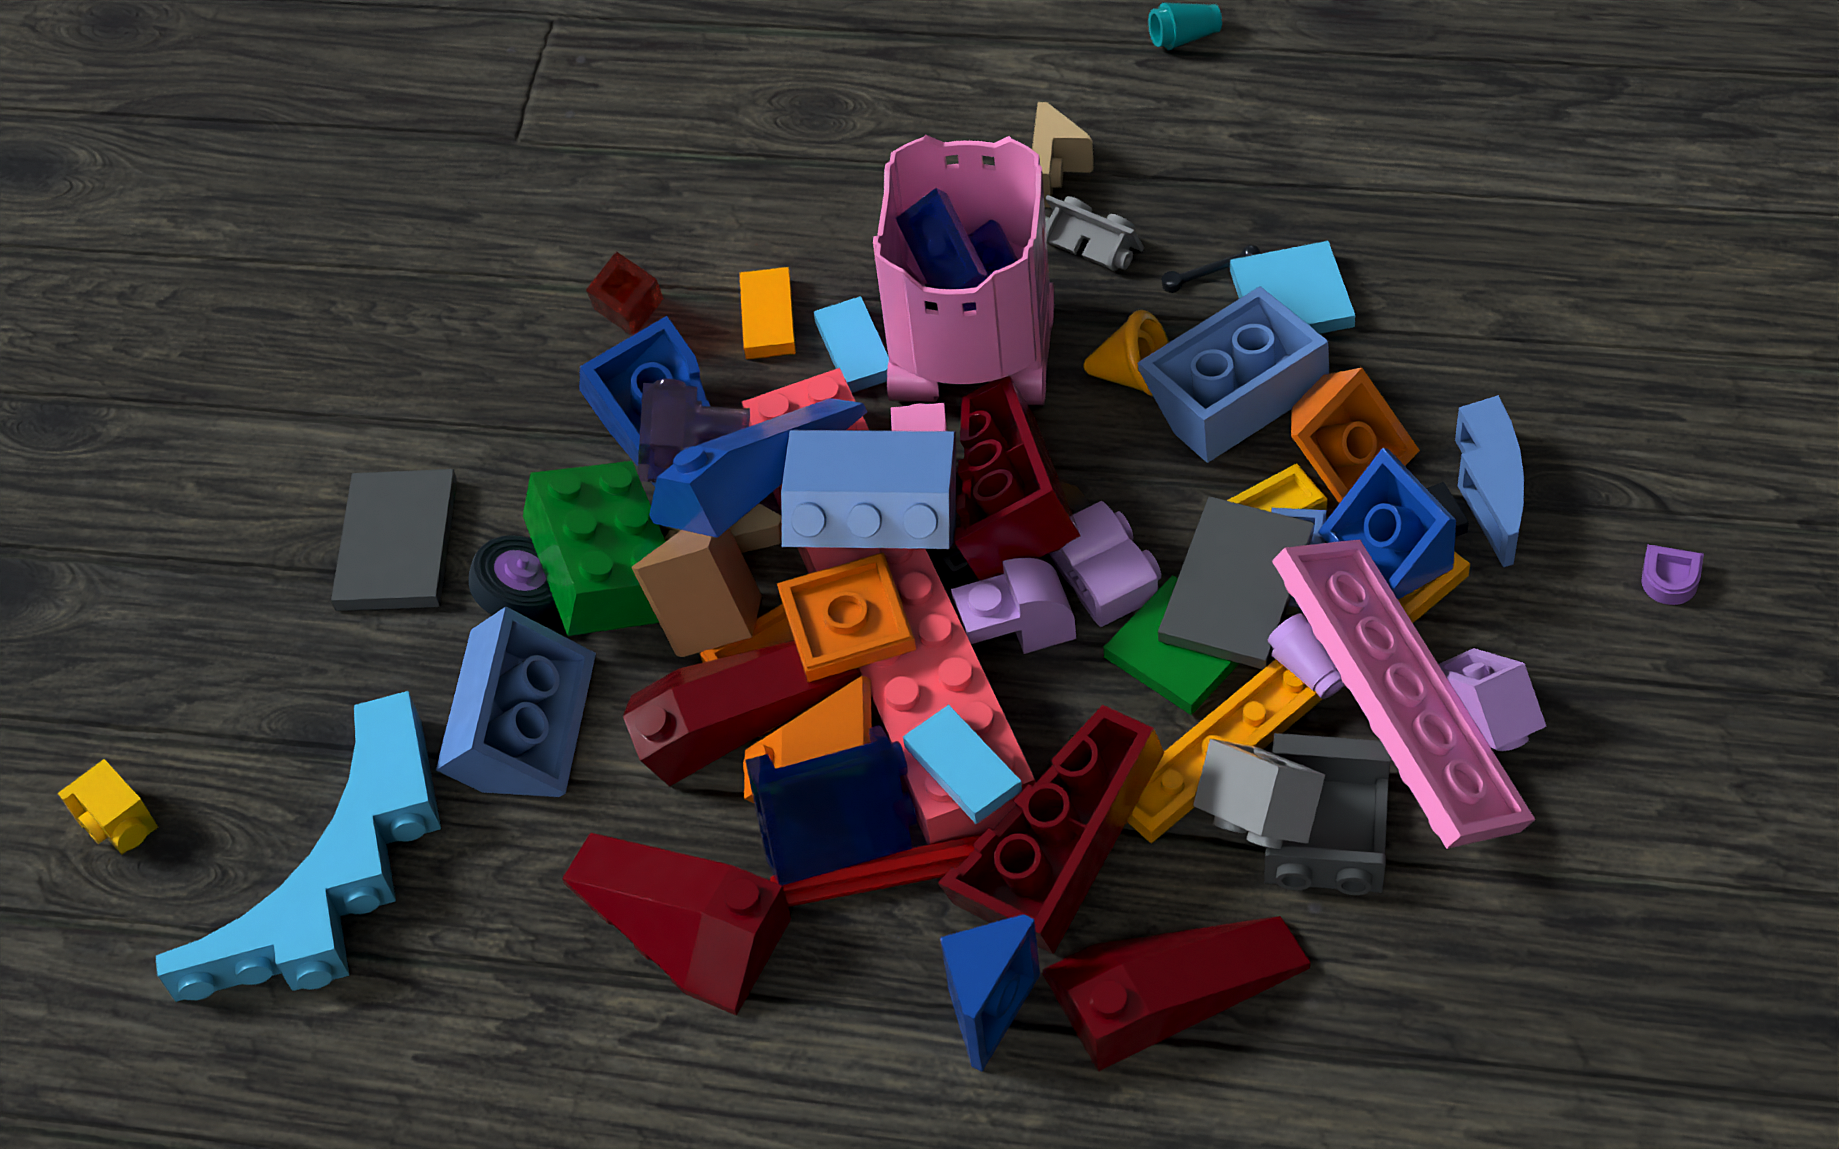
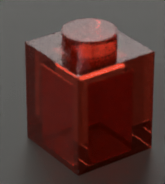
[586,251,664,336]

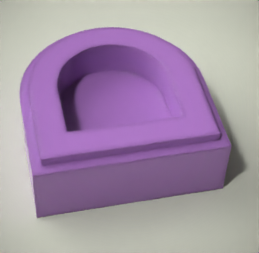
[1641,544,1704,605]

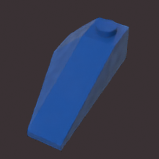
[579,316,718,487]

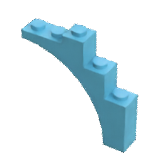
[155,691,441,1002]

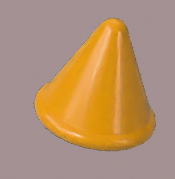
[1083,310,1169,396]

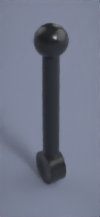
[1161,245,1261,293]

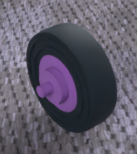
[469,535,557,622]

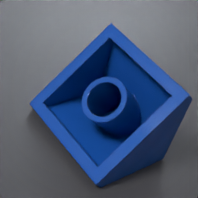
[1318,448,1456,599]
[940,914,1040,1072]

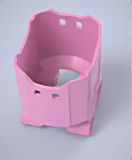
[873,134,1054,405]

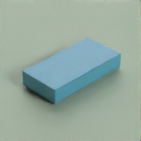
[814,296,889,393]
[903,705,1022,824]

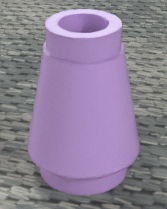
[1268,613,1344,699]

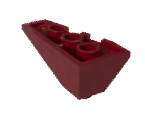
[623,640,862,787]
[562,832,791,1016]
[1042,916,1311,1072]

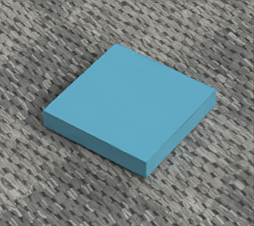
[1230,241,1356,334]

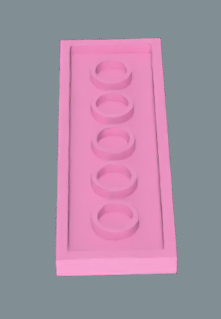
[1272,540,1536,849]

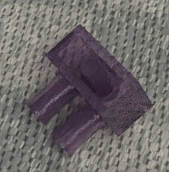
[637,379,750,482]

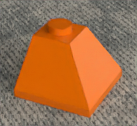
[1291,368,1420,503]
[743,675,872,822]

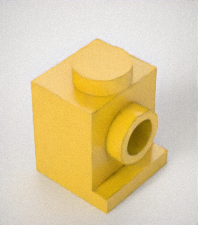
[58,759,158,855]

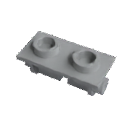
[1045,195,1145,271]

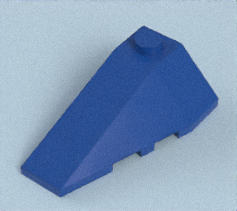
[649,398,867,538]

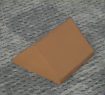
[631,528,762,657]

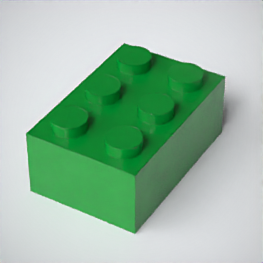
[523,461,666,636]

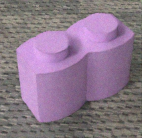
[1049,501,1161,627]

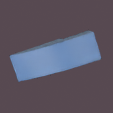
[1455,395,1524,567]

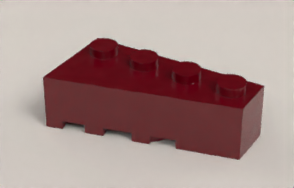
[954,376,1081,581]
[938,705,1164,954]

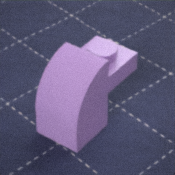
[951,558,1076,654]

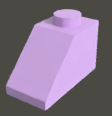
[1438,648,1546,751]

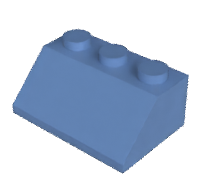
[1137,286,1329,463]
[781,430,956,549]
[436,607,596,797]

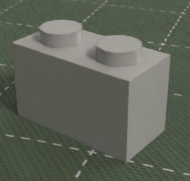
[1193,739,1325,849]

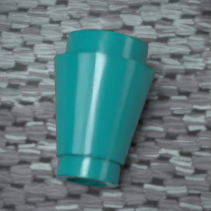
[1148,2,1222,50]

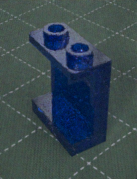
[895,188,1018,311]
[745,725,917,885]

